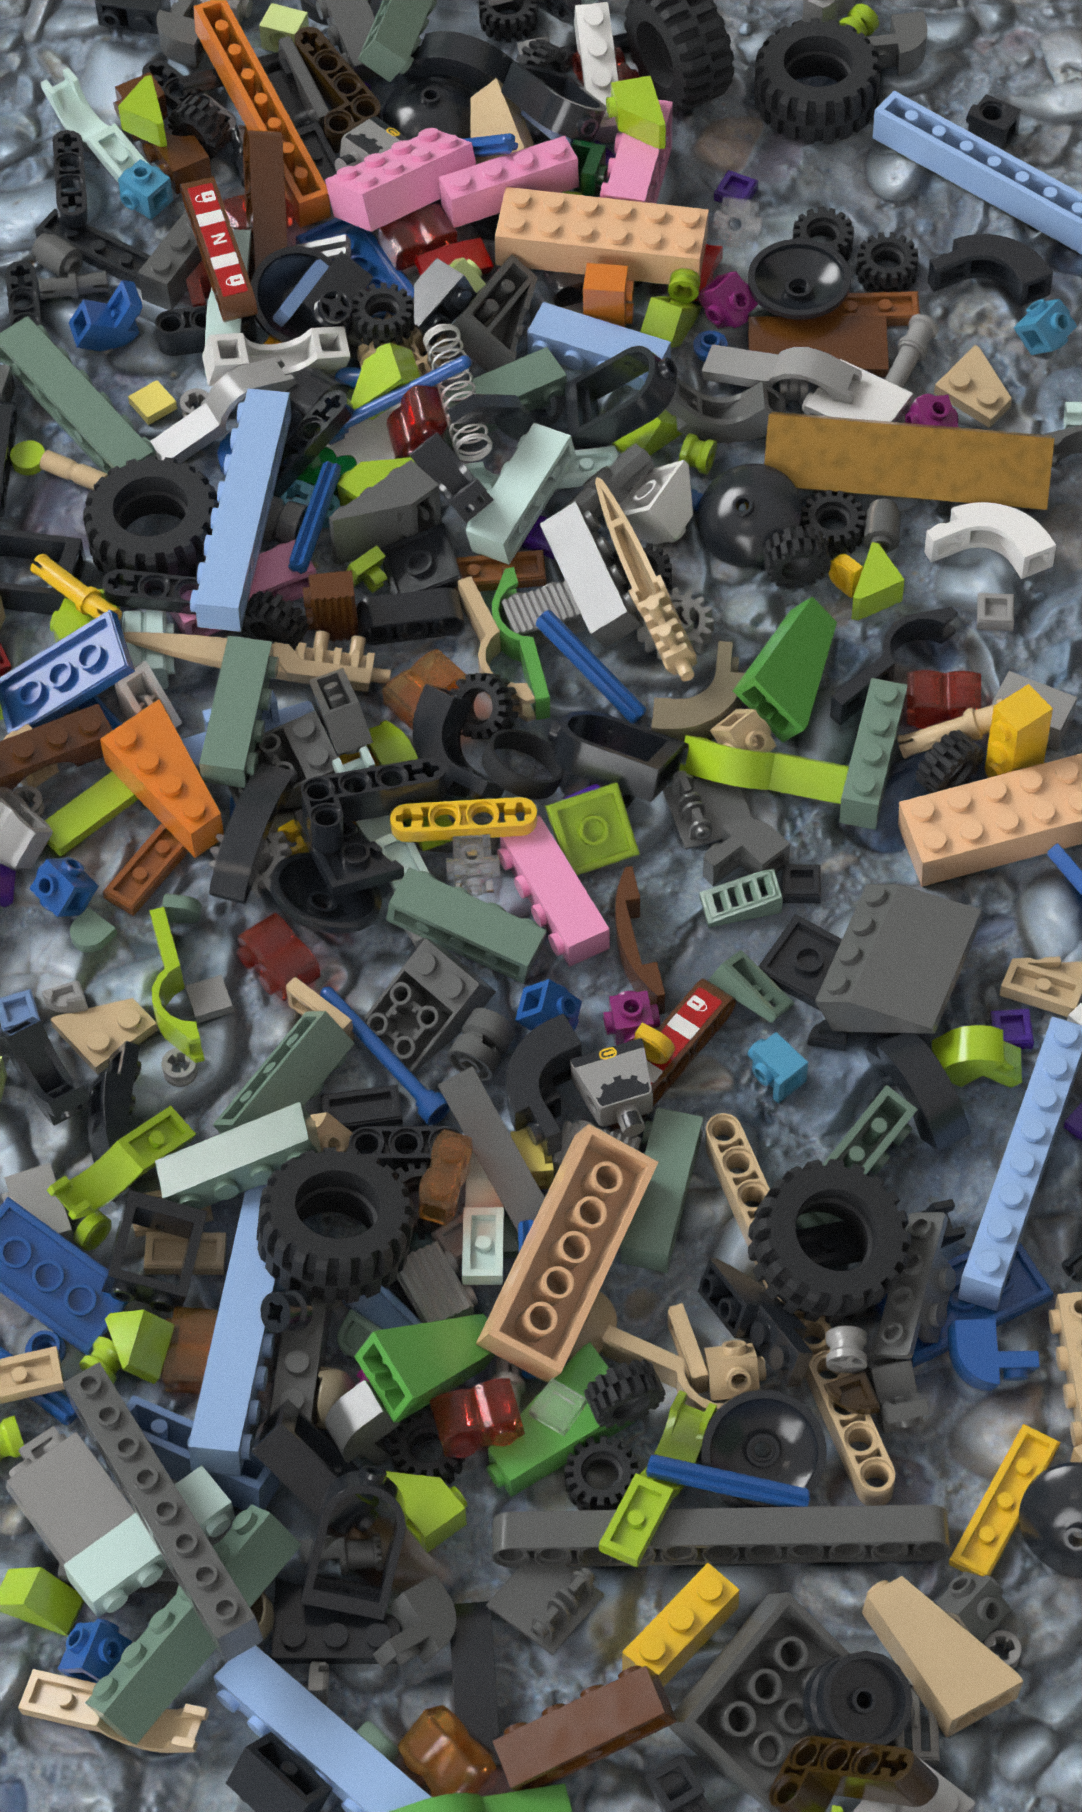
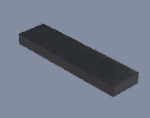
[35,209,150,290]

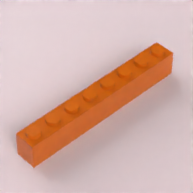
[194,0,331,228]

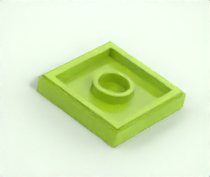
[545,783,640,875]

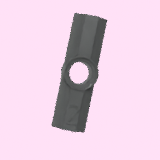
[557,444,655,518]

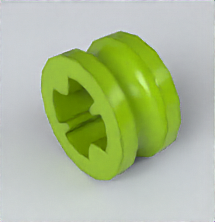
[668,268,701,302]

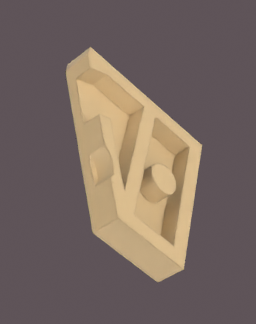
[934,345,1012,428]
[999,956,1082,1017]
[50,998,158,1075]

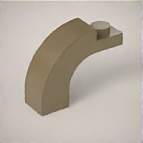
[652,641,745,749]

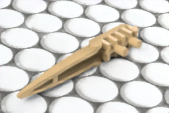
[595,477,697,681]
[123,631,391,692]

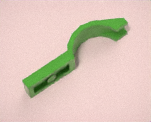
[492,567,551,720]
[389,1784,572,1812]

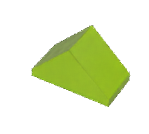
[118,75,167,147]
[612,409,682,456]
[851,542,905,621]
[105,1310,175,1384]
[0,1567,85,1637]

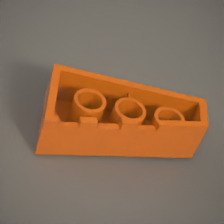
[100,699,224,858]

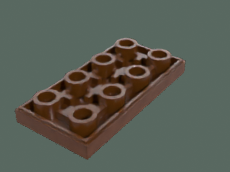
[748,316,889,377]

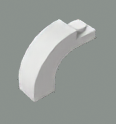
[924,502,1056,579]

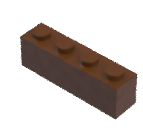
[493,1665,677,1791]

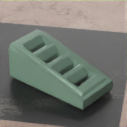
[699,868,783,928]
[708,950,795,1023]

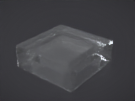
[529,1378,587,1436]

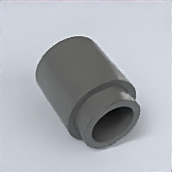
[32,233,83,277]
[864,499,901,553]

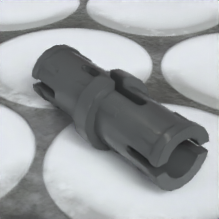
[38,271,109,300]

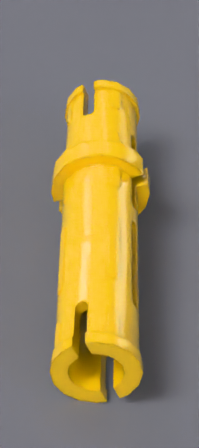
[30,554,122,620]

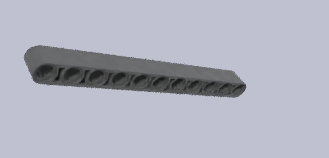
[492,1505,951,1568]

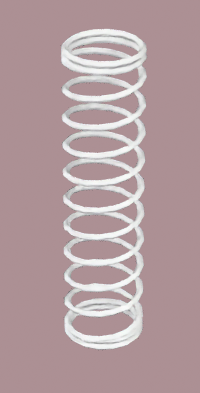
[423,324,492,462]

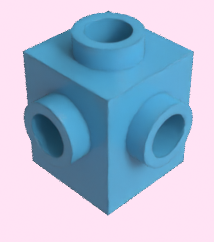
[118,159,173,220]
[1013,298,1077,355]

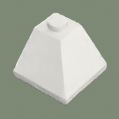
[619,460,693,545]

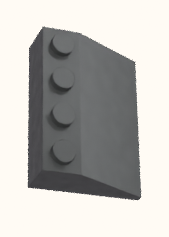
[815,884,984,1034]
[668,1592,850,1812]

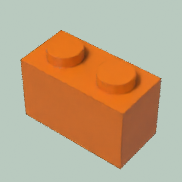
[583,263,634,328]

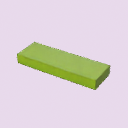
[45,771,138,857]

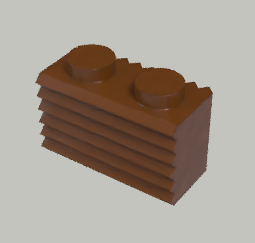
[302,570,359,642]

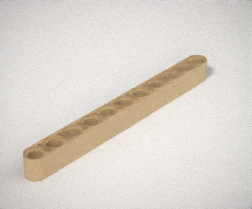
[705,1113,896,1506]

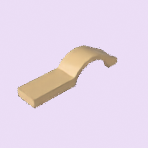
[458,576,536,722]
[602,1325,724,1412]
[0,1346,65,1404]
[18,1669,210,1753]

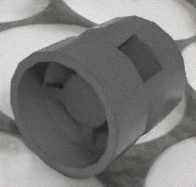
[262,496,308,545]
[447,1008,516,1082]

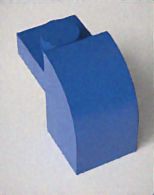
[68,280,143,351]
[947,1319,1040,1391]

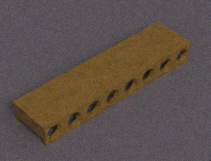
[764,412,1055,510]

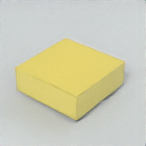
[128,380,177,425]

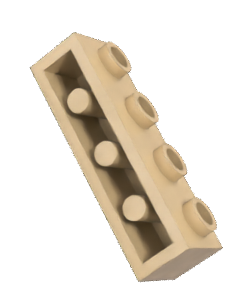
[1049,1292,1082,1447]

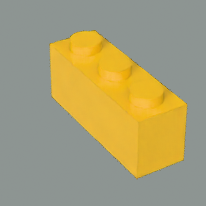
[985,684,1053,778]
[622,1563,740,1687]

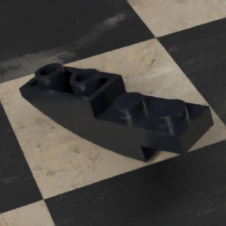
[88,1041,143,1202]
[698,1258,813,1387]

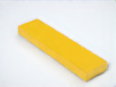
[948,1424,1061,1577]

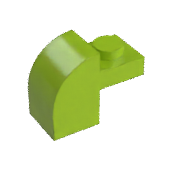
[932,1025,1022,1088]

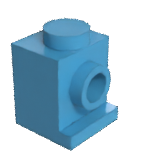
[747,1032,808,1104]

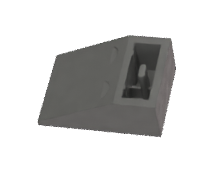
[329,460,442,564]
[228,710,338,809]
[362,938,496,1074]

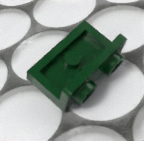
[571,140,608,197]

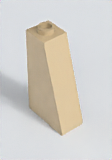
[471,78,534,165]
[862,1576,1023,1738]

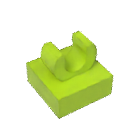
[347,545,387,594]

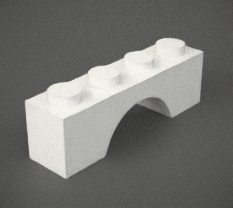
[574,2,623,143]
[202,326,351,386]

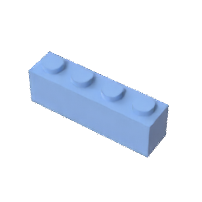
[527,302,671,390]

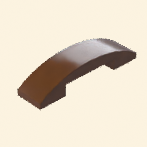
[615,866,665,1015]

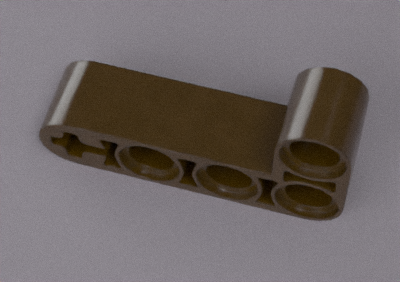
[294,27,381,153]
[769,1736,939,1812]

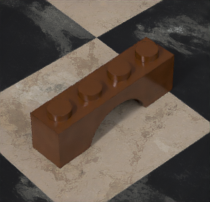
[113,72,212,194]
[0,704,113,791]

